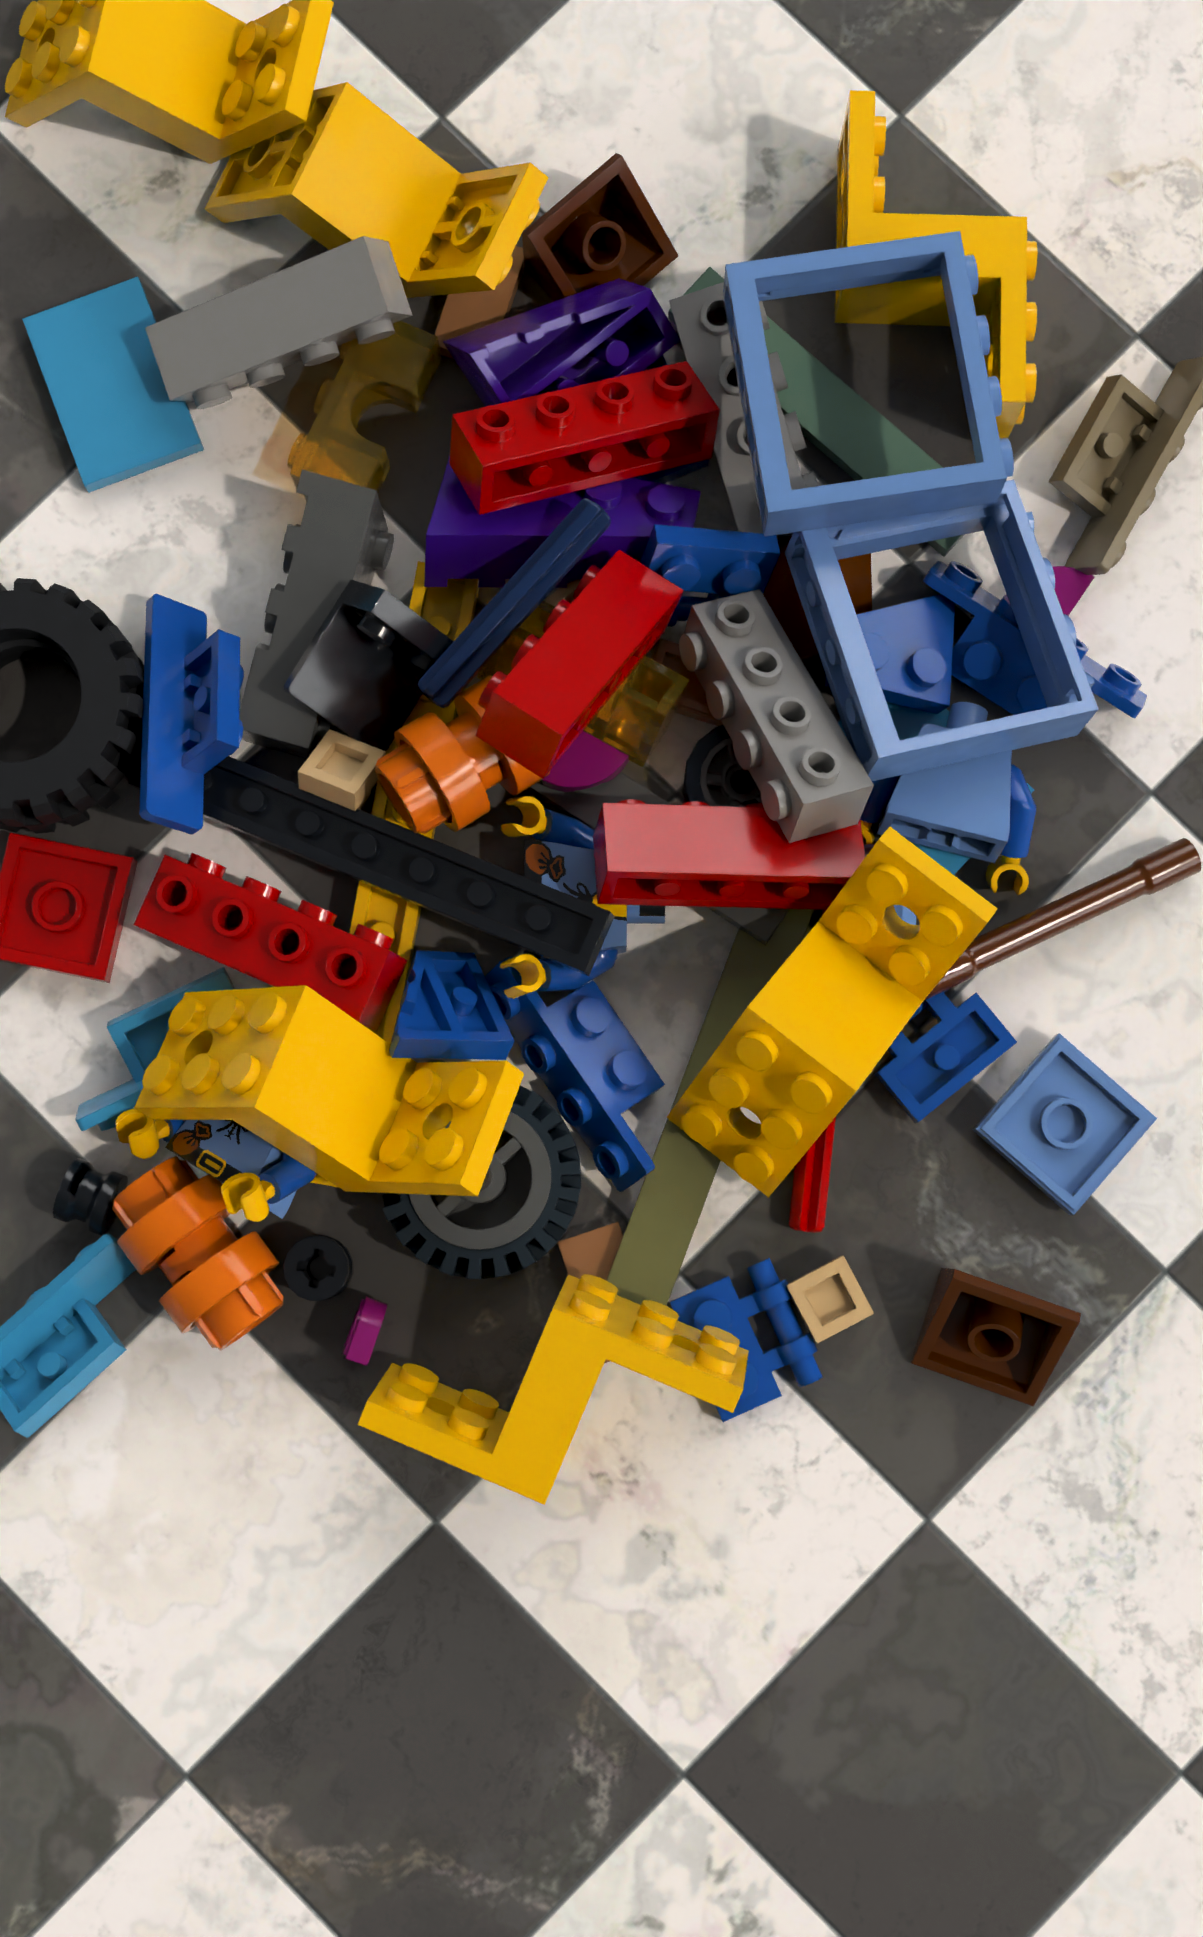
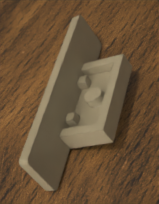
[1048,357,1203,575]

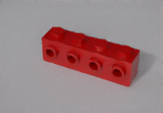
[449,361,720,515]
[475,550,684,779]
[593,799,865,910]
[133,853,408,1031]

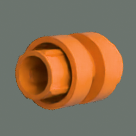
[375,675,550,834]
[112,1156,284,1351]

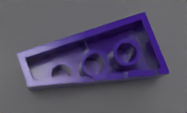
[424,456,701,588]

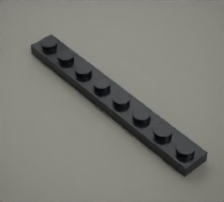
[128,756,615,976]

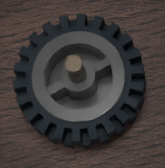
[379,1085,582,1279]

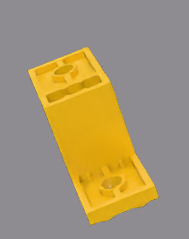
[5,0,334,164]
[204,82,548,298]
[835,90,1038,438]
[666,826,998,1198]
[134,985,524,1197]
[357,1274,749,1505]

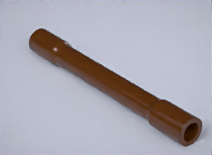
[924,838,1201,1001]

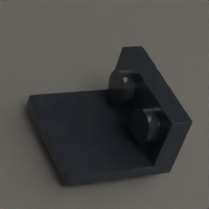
[284,580,454,751]

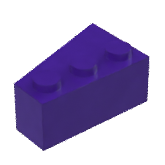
[443,278,681,407]

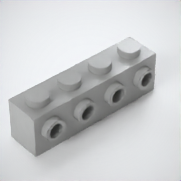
[145,236,413,409]
[669,282,818,539]
[679,589,874,843]

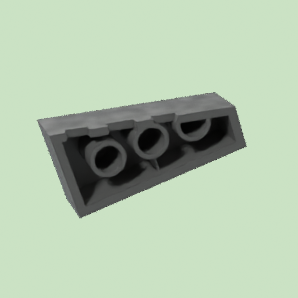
[239,469,394,759]

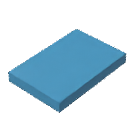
[22,277,204,493]

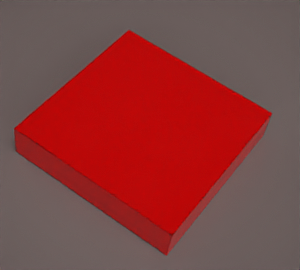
[0,832,138,983]

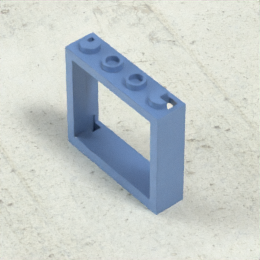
[723,231,1014,537]
[784,479,1099,781]

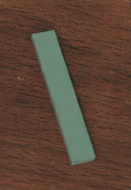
[668,267,965,557]

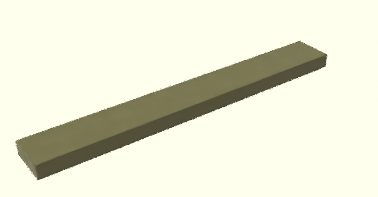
[607,909,814,1306]

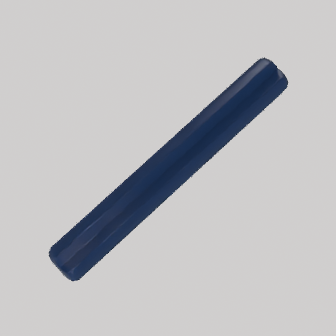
[418,498,611,708]

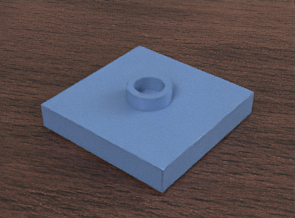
[973,1033,1157,1215]

